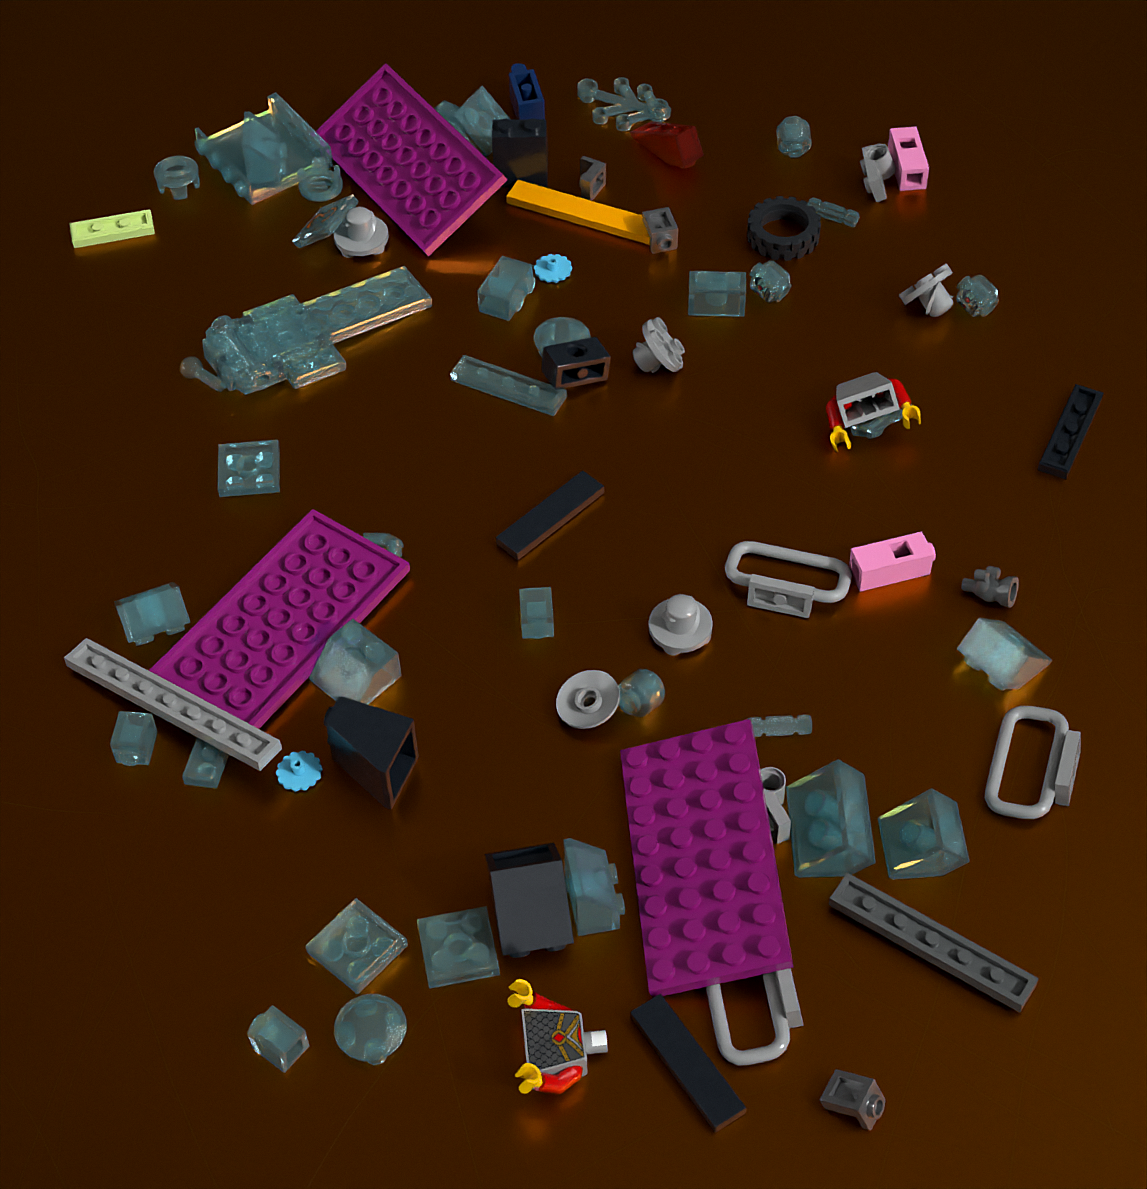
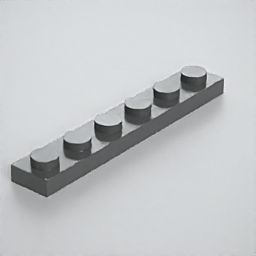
[829,873,1039,1013]

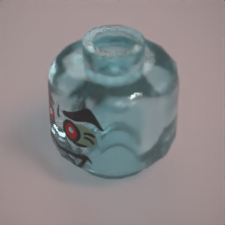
[749,260,792,303]
[956,275,999,317]

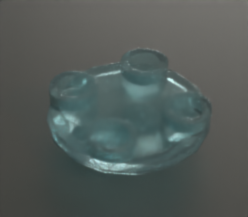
[534,317,591,357]
[334,994,407,1065]

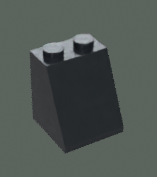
[492,119,549,188]
[324,696,419,810]
[485,842,574,958]

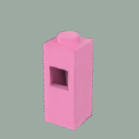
[888,127,929,191]
[849,531,936,592]

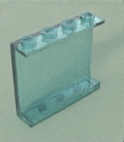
[195,93,333,205]

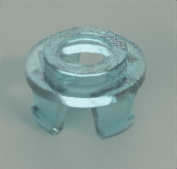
[154,156,200,200]
[298,157,343,202]

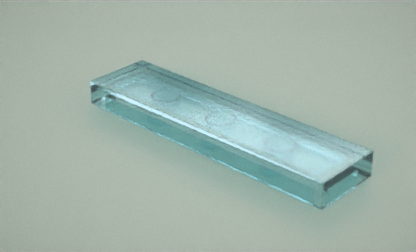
[450,355,567,416]

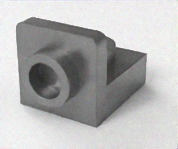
[579,156,606,201]
[642,207,678,254]
[819,1069,886,1131]

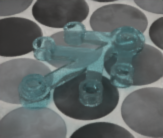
[577,77,671,131]

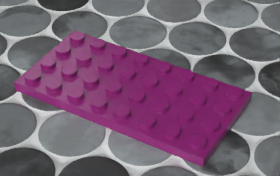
[311,63,507,256]
[149,509,410,729]
[620,719,794,998]

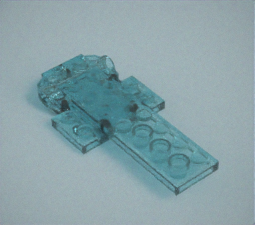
[202,266,432,395]

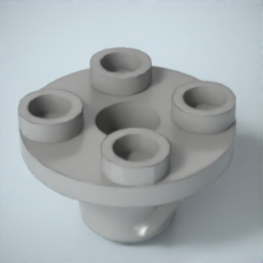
[334,207,389,258]
[899,263,954,317]
[632,317,685,373]
[649,594,713,655]

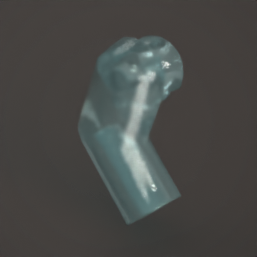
[363,533,404,558]

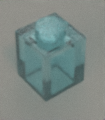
[519,587,554,639]
[110,711,158,766]
[247,1005,309,1073]

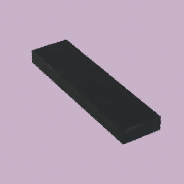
[1037,384,1104,480]
[496,470,604,560]
[630,993,746,1133]

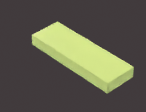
[70,209,155,248]

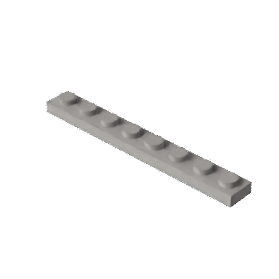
[64,638,282,771]

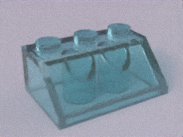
[786,759,876,878]

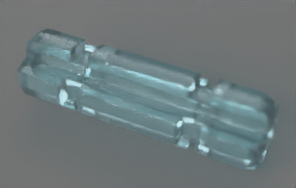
[808,197,859,227]
[748,715,812,737]

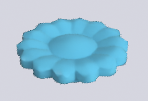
[534,254,572,283]
[276,751,323,792]

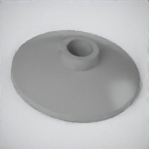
[556,670,620,729]

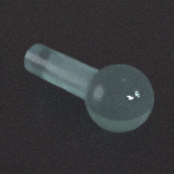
[180,356,227,392]

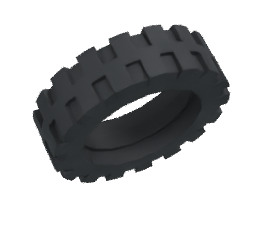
[747,196,821,261]

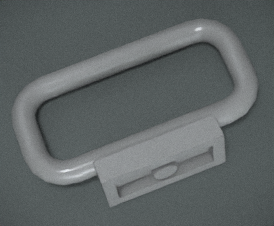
[725,541,852,618]
[984,706,1081,819]
[706,968,804,1066]

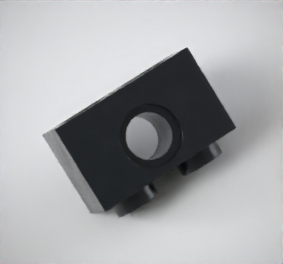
[541,337,611,390]

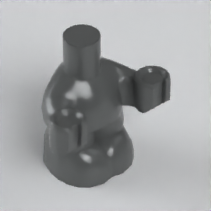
[961,566,1019,608]

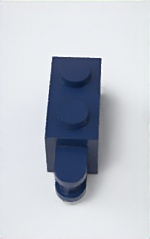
[508,63,545,120]

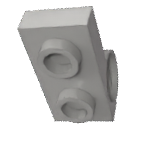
[860,144,896,202]
[760,767,791,844]

